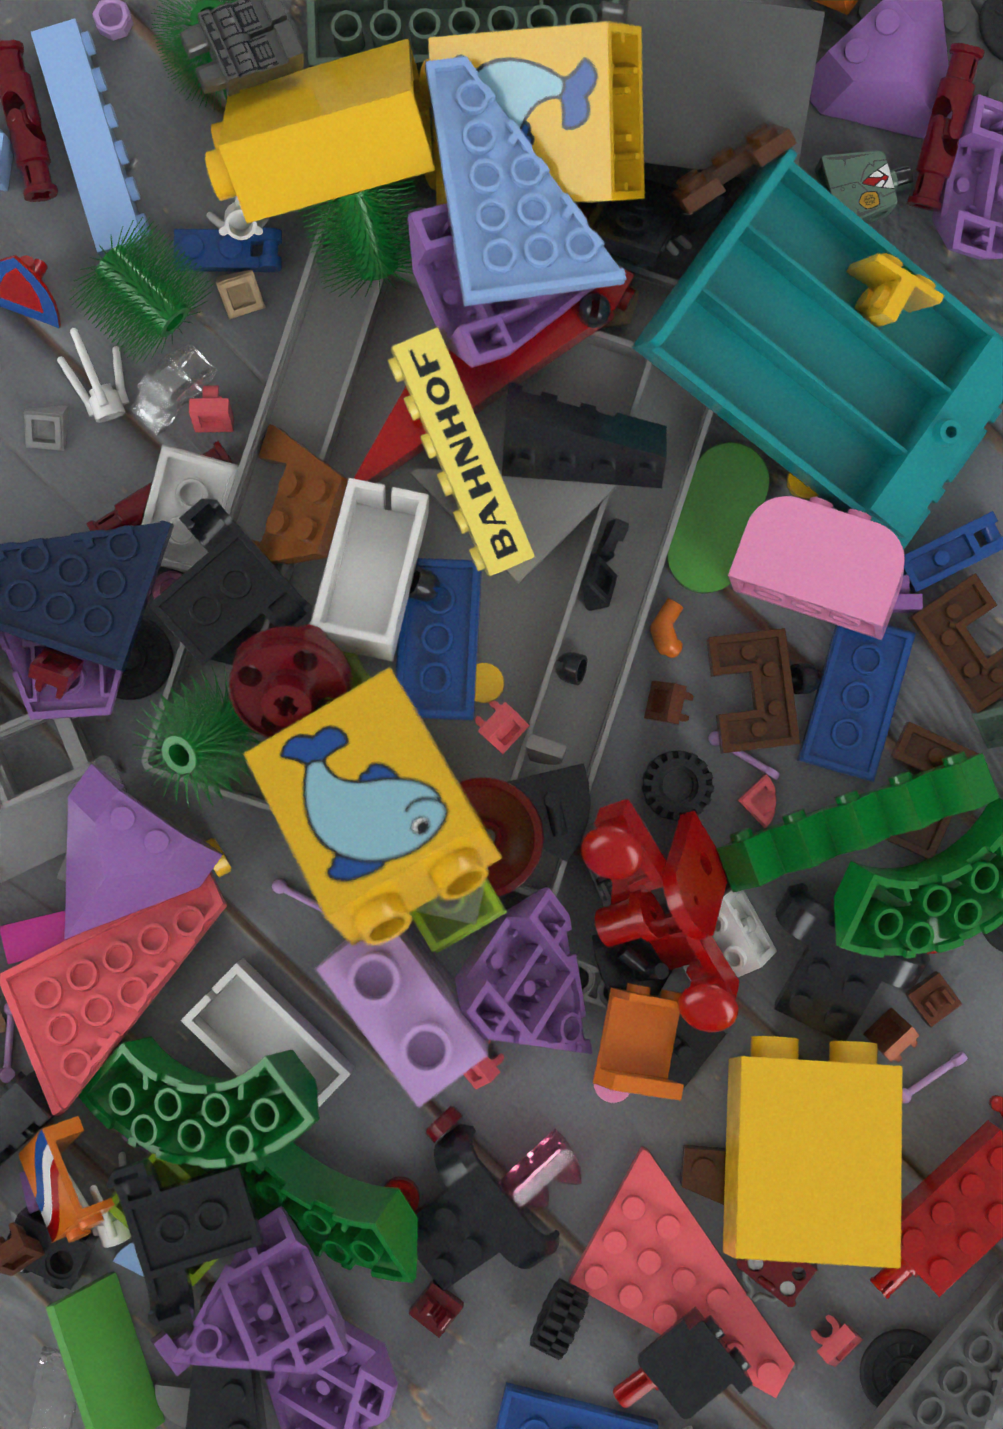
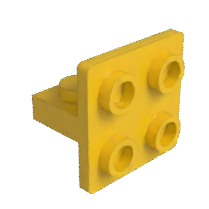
[846,253,944,327]

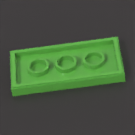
[46,1272,165,1429]

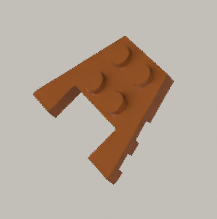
[252,424,348,565]

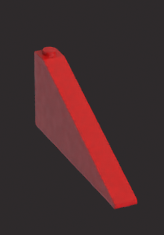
[353,266,636,483]

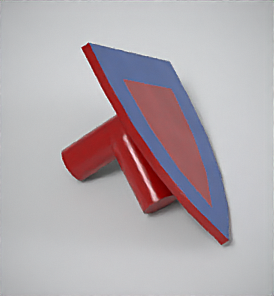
[0,255,61,328]

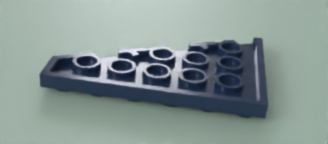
[0,521,174,672]

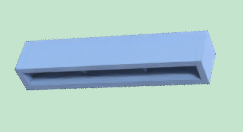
[31,18,152,258]

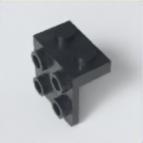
[637,1306,753,1419]

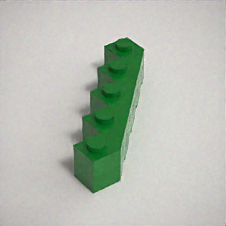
[717,751,999,893]

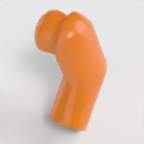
[650,598,683,658]

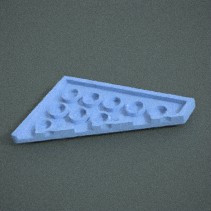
[425,56,626,306]

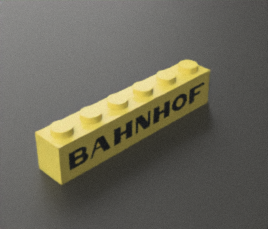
[387,327,535,576]

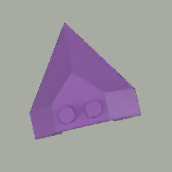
[810,0,952,140]
[65,763,223,939]
[455,888,593,1054]
[172,1206,348,1375]
[265,1320,398,1429]

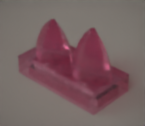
[498,1129,582,1209]

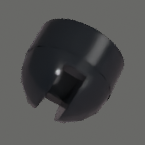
[578,293,611,328]
[408,567,440,602]
[555,652,587,686]
[790,663,821,695]

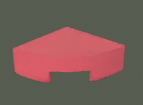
[737,774,776,829]

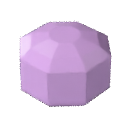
[92,0,134,41]

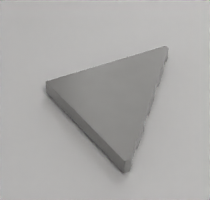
[411,469,618,584]

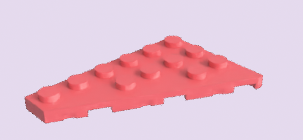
[0,872,227,1116]
[569,1146,795,1398]

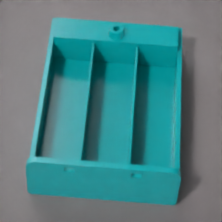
[632,148,1003,550]

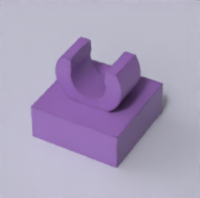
[892,575,923,613]
[150,1327,192,1376]

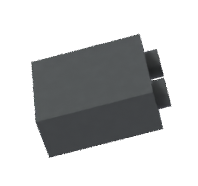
[596,0,825,176]

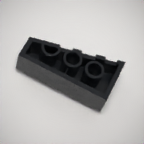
[502,382,667,488]
[0,1071,54,1166]
[186,1281,267,1429]

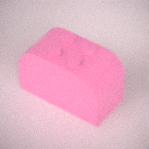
[728,496,904,640]

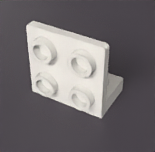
[682,887,777,981]

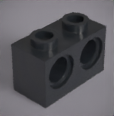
[6,1206,99,1290]

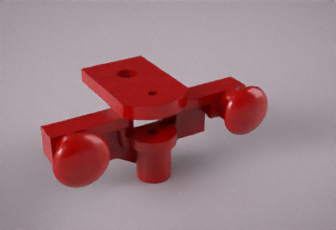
[581,798,740,1032]

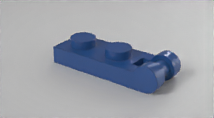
[173,228,282,272]
[903,511,1003,593]

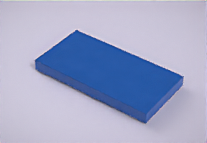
[395,558,482,721]
[797,625,916,782]
[495,1382,659,1429]

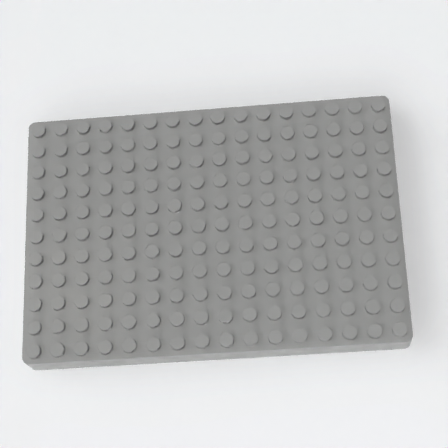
[142,186,713,896]

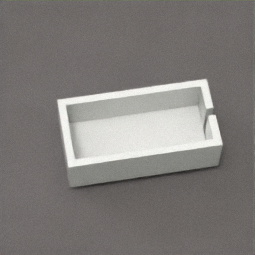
[311,478,429,661]
[181,958,355,1107]

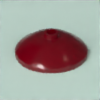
[459,777,544,896]

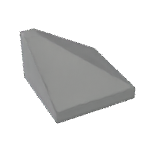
[24,405,69,451]

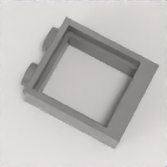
[0,714,99,808]

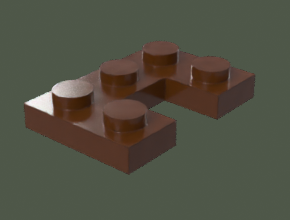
[671,123,797,214]
[908,573,1003,714]
[706,628,800,754]
[885,722,979,859]

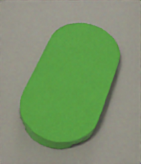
[666,442,769,594]

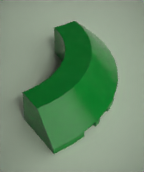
[834,798,1003,958]
[78,1036,319,1168]
[200,1142,418,1283]

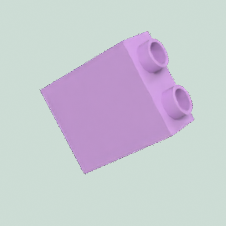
[316,921,489,1108]

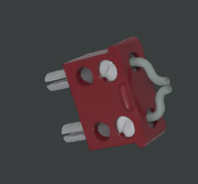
[736,1259,818,1307]

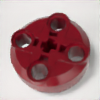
[229,624,352,738]

